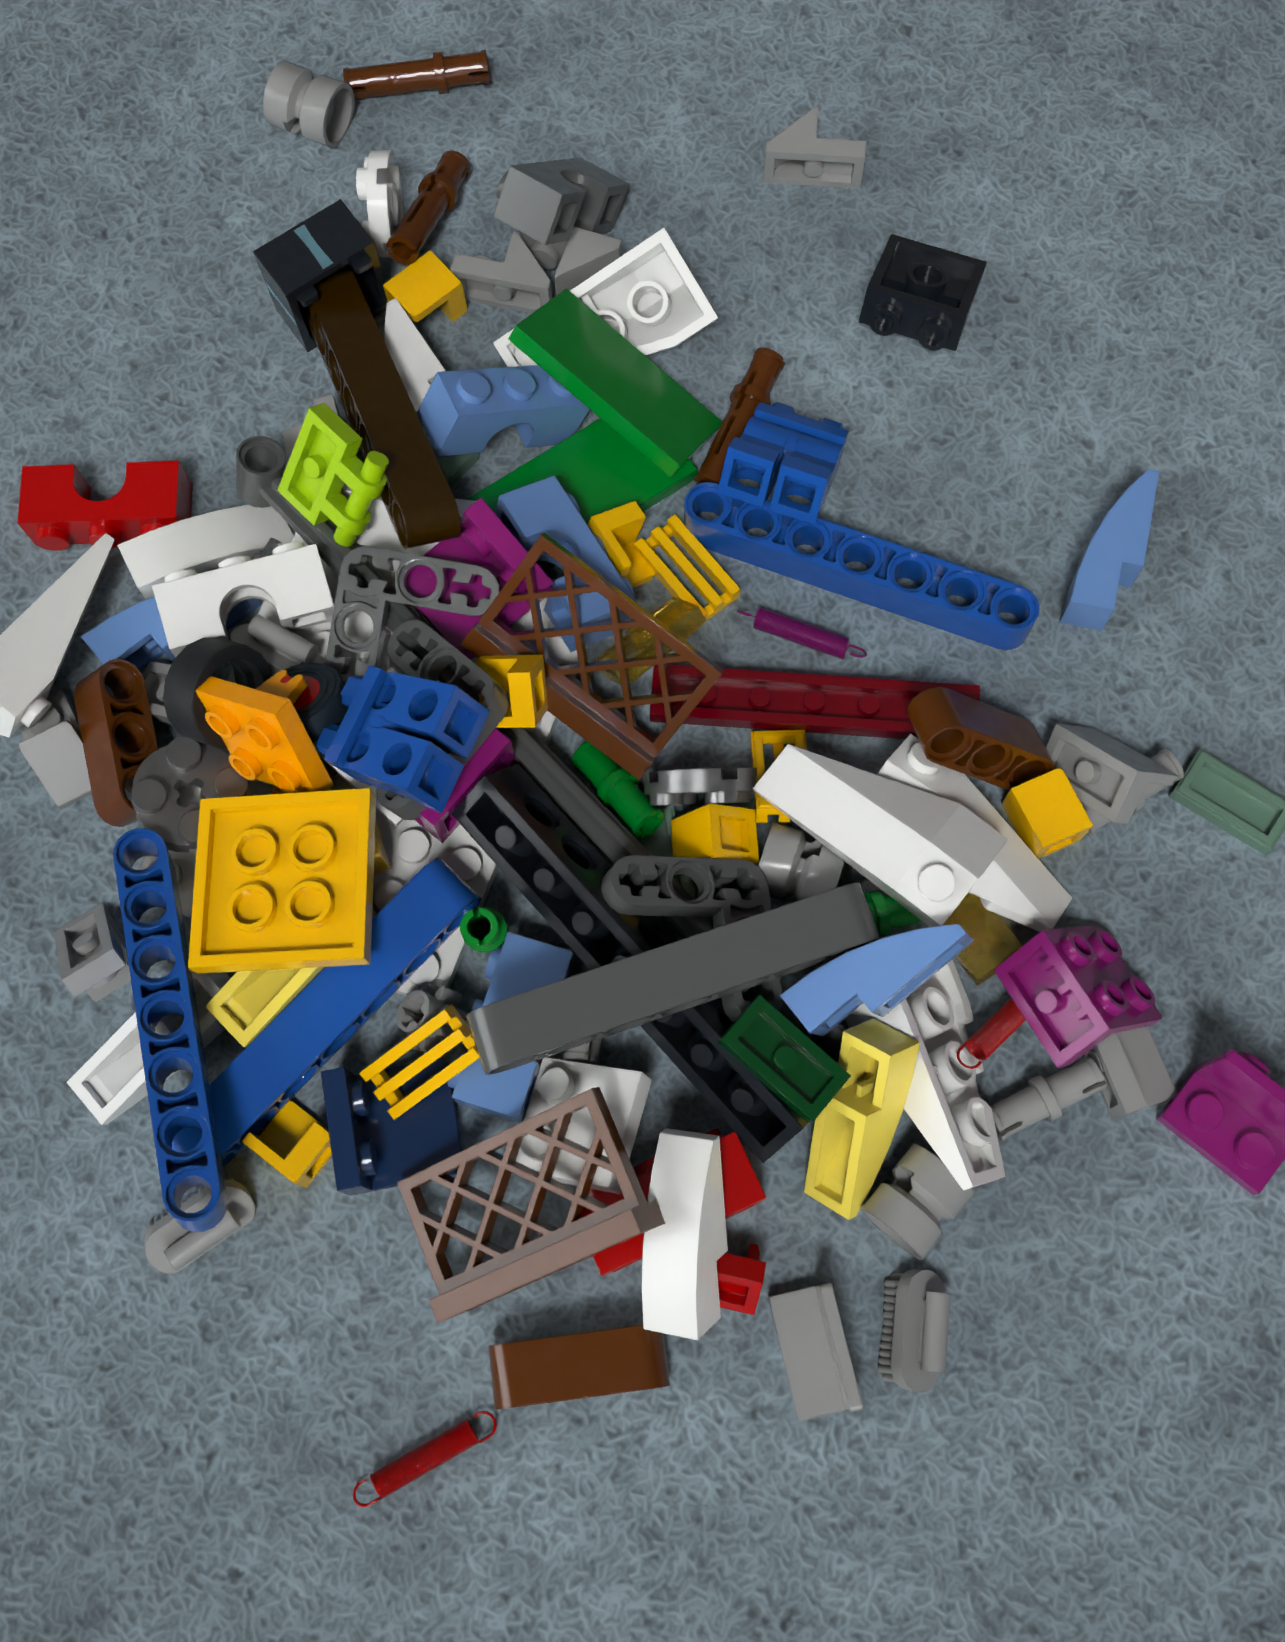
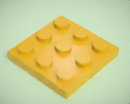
[188,788,376,974]

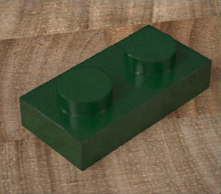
[717,995,851,1123]

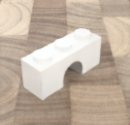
[152,542,334,658]

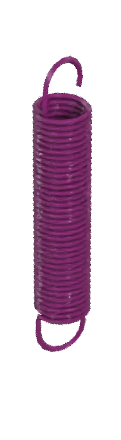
[737,606,867,660]

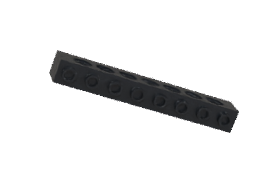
[451,764,808,1163]

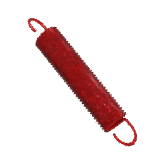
[957,998,1026,1069]
[353,1411,497,1507]

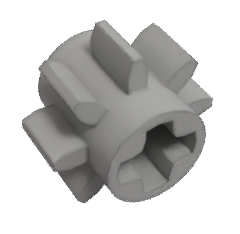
[397,982,468,1057]

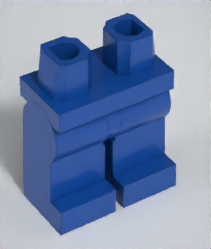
[717,402,849,525]
[315,665,490,813]

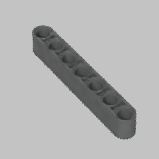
[466,883,881,1075]

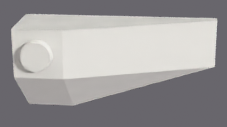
[493,228,719,367]
[0,533,115,738]
[877,734,1072,932]
[753,744,1008,927]
[844,959,1006,1191]

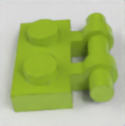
[277,403,389,547]

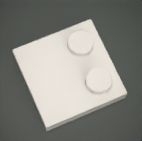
[516,1057,652,1194]

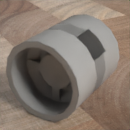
[263,61,354,148]
[758,822,845,901]
[861,1144,974,1260]

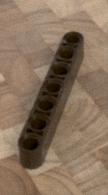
[301,268,461,549]

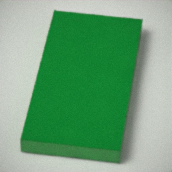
[508,288,722,478]
[467,418,697,572]

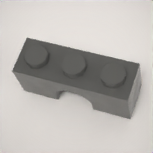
[493,157,630,245]

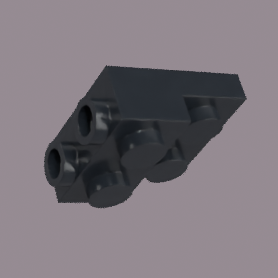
[859,234,987,351]

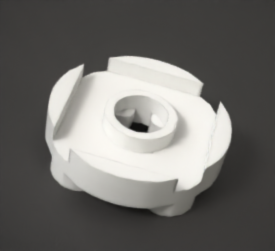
[356,150,404,257]

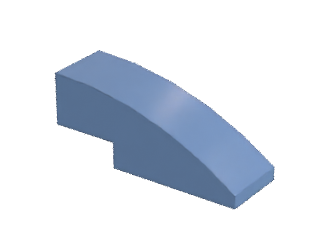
[1060,469,1159,631]
[81,596,262,672]
[780,924,975,1037]

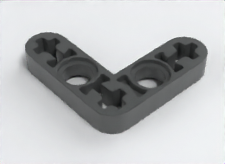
[325,547,502,676]
[376,619,509,820]
[601,855,782,1022]

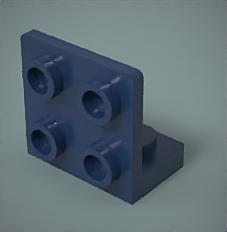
[320,1058,462,1196]

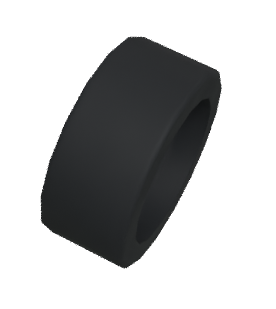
[163,638,272,749]

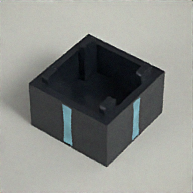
[253,199,388,352]

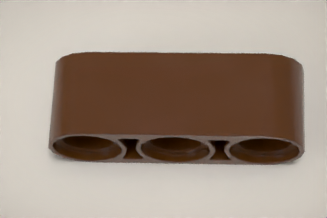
[74,659,158,827]
[907,687,1055,791]
[488,1325,670,1409]

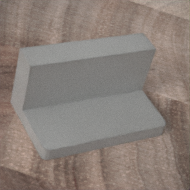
[1046,723,1177,824]
[1084,1026,1177,1121]
[768,1282,863,1421]

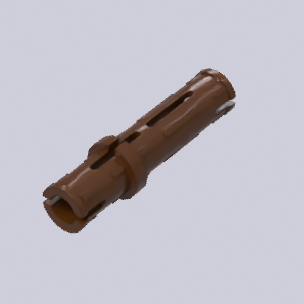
[343,50,491,100]
[386,150,470,265]
[694,348,785,485]

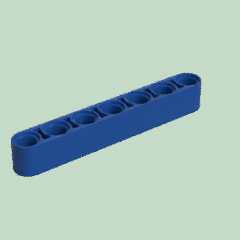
[684,482,1040,650]
[113,828,228,1232]
[172,858,481,1188]

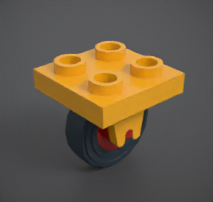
[195,662,348,793]

